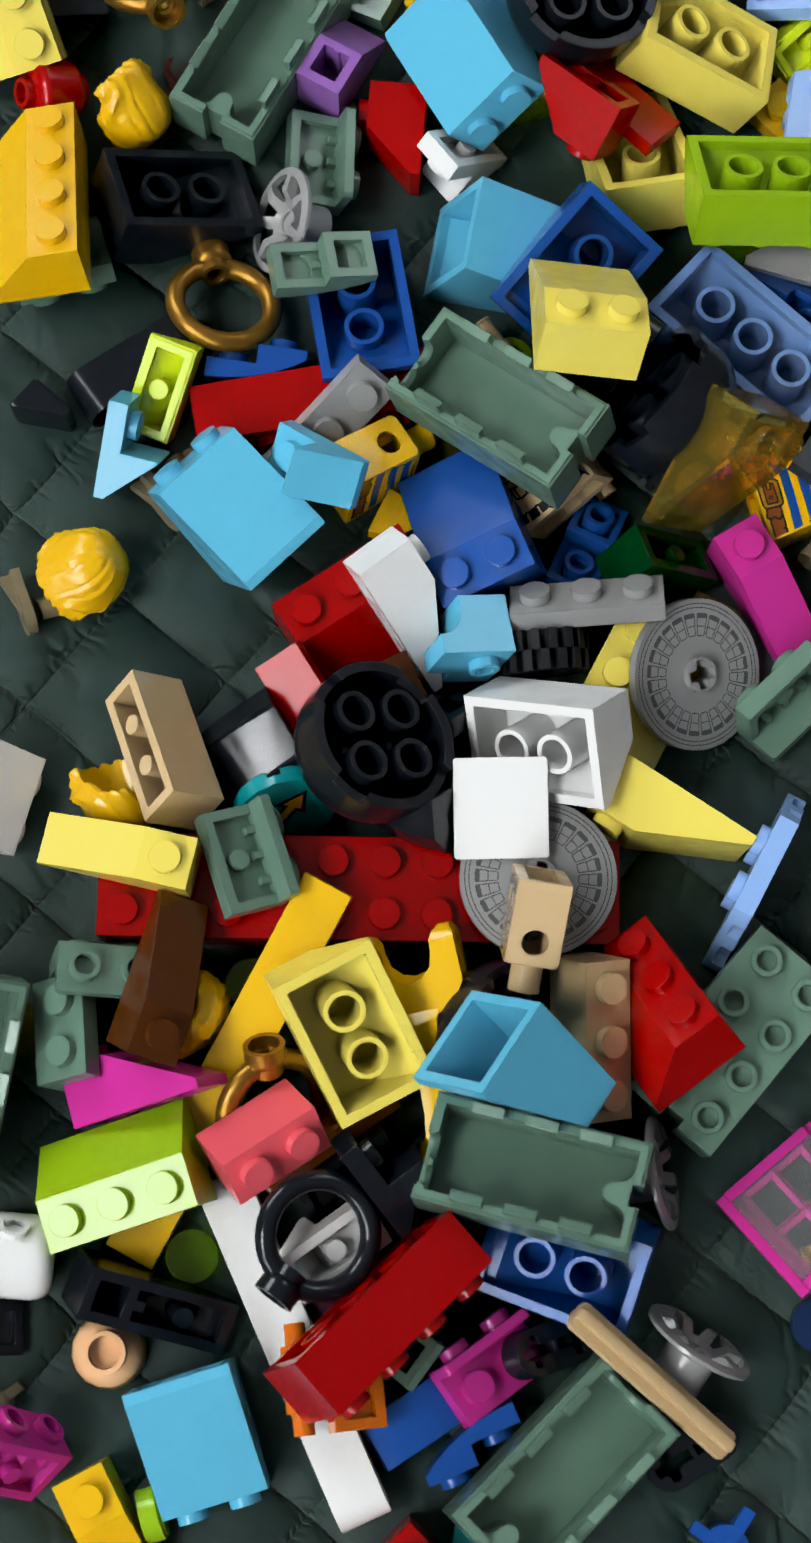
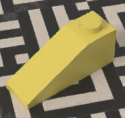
[37,812,203,899]

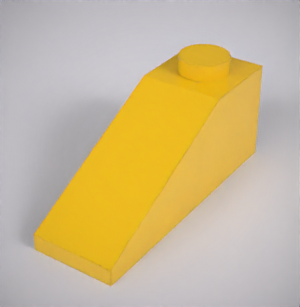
[52,1455,147,1543]

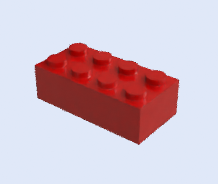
[263,1210,493,1424]

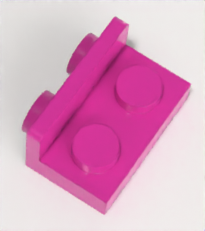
[428,1306,540,1429]
[0,1404,74,1502]

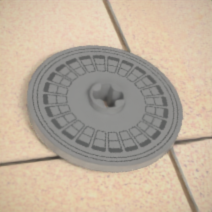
[629,598,759,751]
[459,801,617,954]

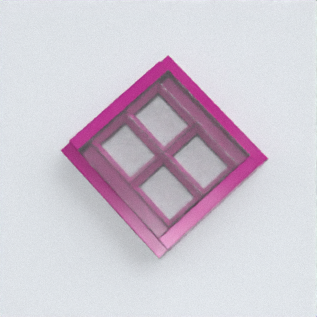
[716,1121,811,1300]

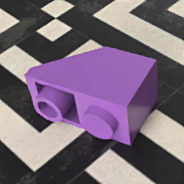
[296,20,386,118]

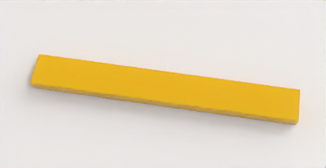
[106,872,353,1270]

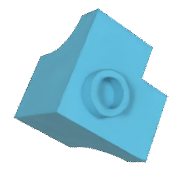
[423,594,516,683]

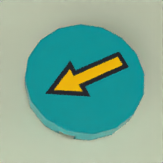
[233,765,335,836]

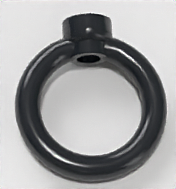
[255,1169,382,1312]

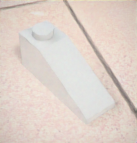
[342,526,443,693]

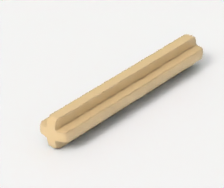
[567,1302,736,1460]

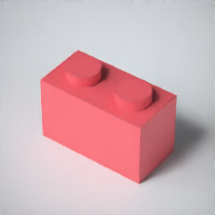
[195,1078,331,1205]

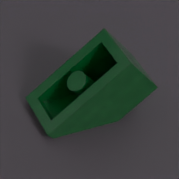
[595,524,719,601]

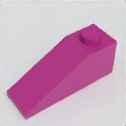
[707,513,811,662]
[63,1044,228,1129]

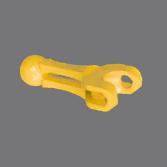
[358,921,468,1163]

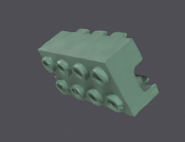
[169,0,351,166]
[385,307,617,510]
[631,925,811,1158]
[411,1091,654,1262]
[442,1353,681,1543]

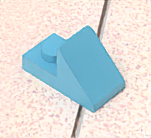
[93,390,169,499]
[269,420,370,509]

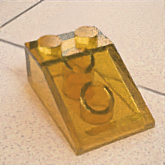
[641,383,810,532]

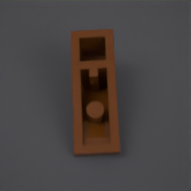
[106,889,209,1067]

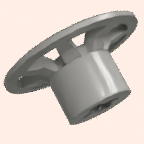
[253,167,332,273]
[631,1114,680,1231]
[648,1303,751,1398]

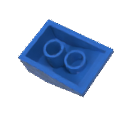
[489,181,664,336]
[306,229,420,383]
[397,451,547,610]
[477,1218,663,1336]

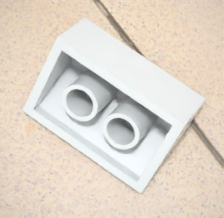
[463,676,633,810]

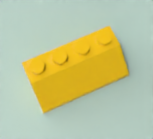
[0,102,91,304]

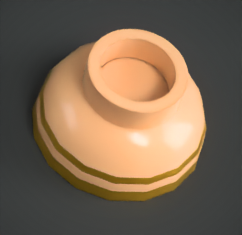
[71,1321,147,1390]

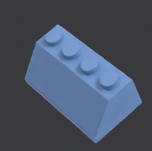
[648,246,811,449]

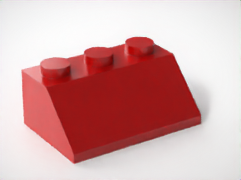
[271,524,445,680]
[602,915,746,1113]

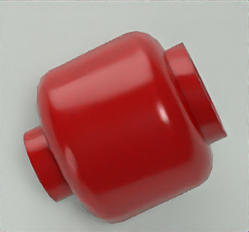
[14,60,90,117]

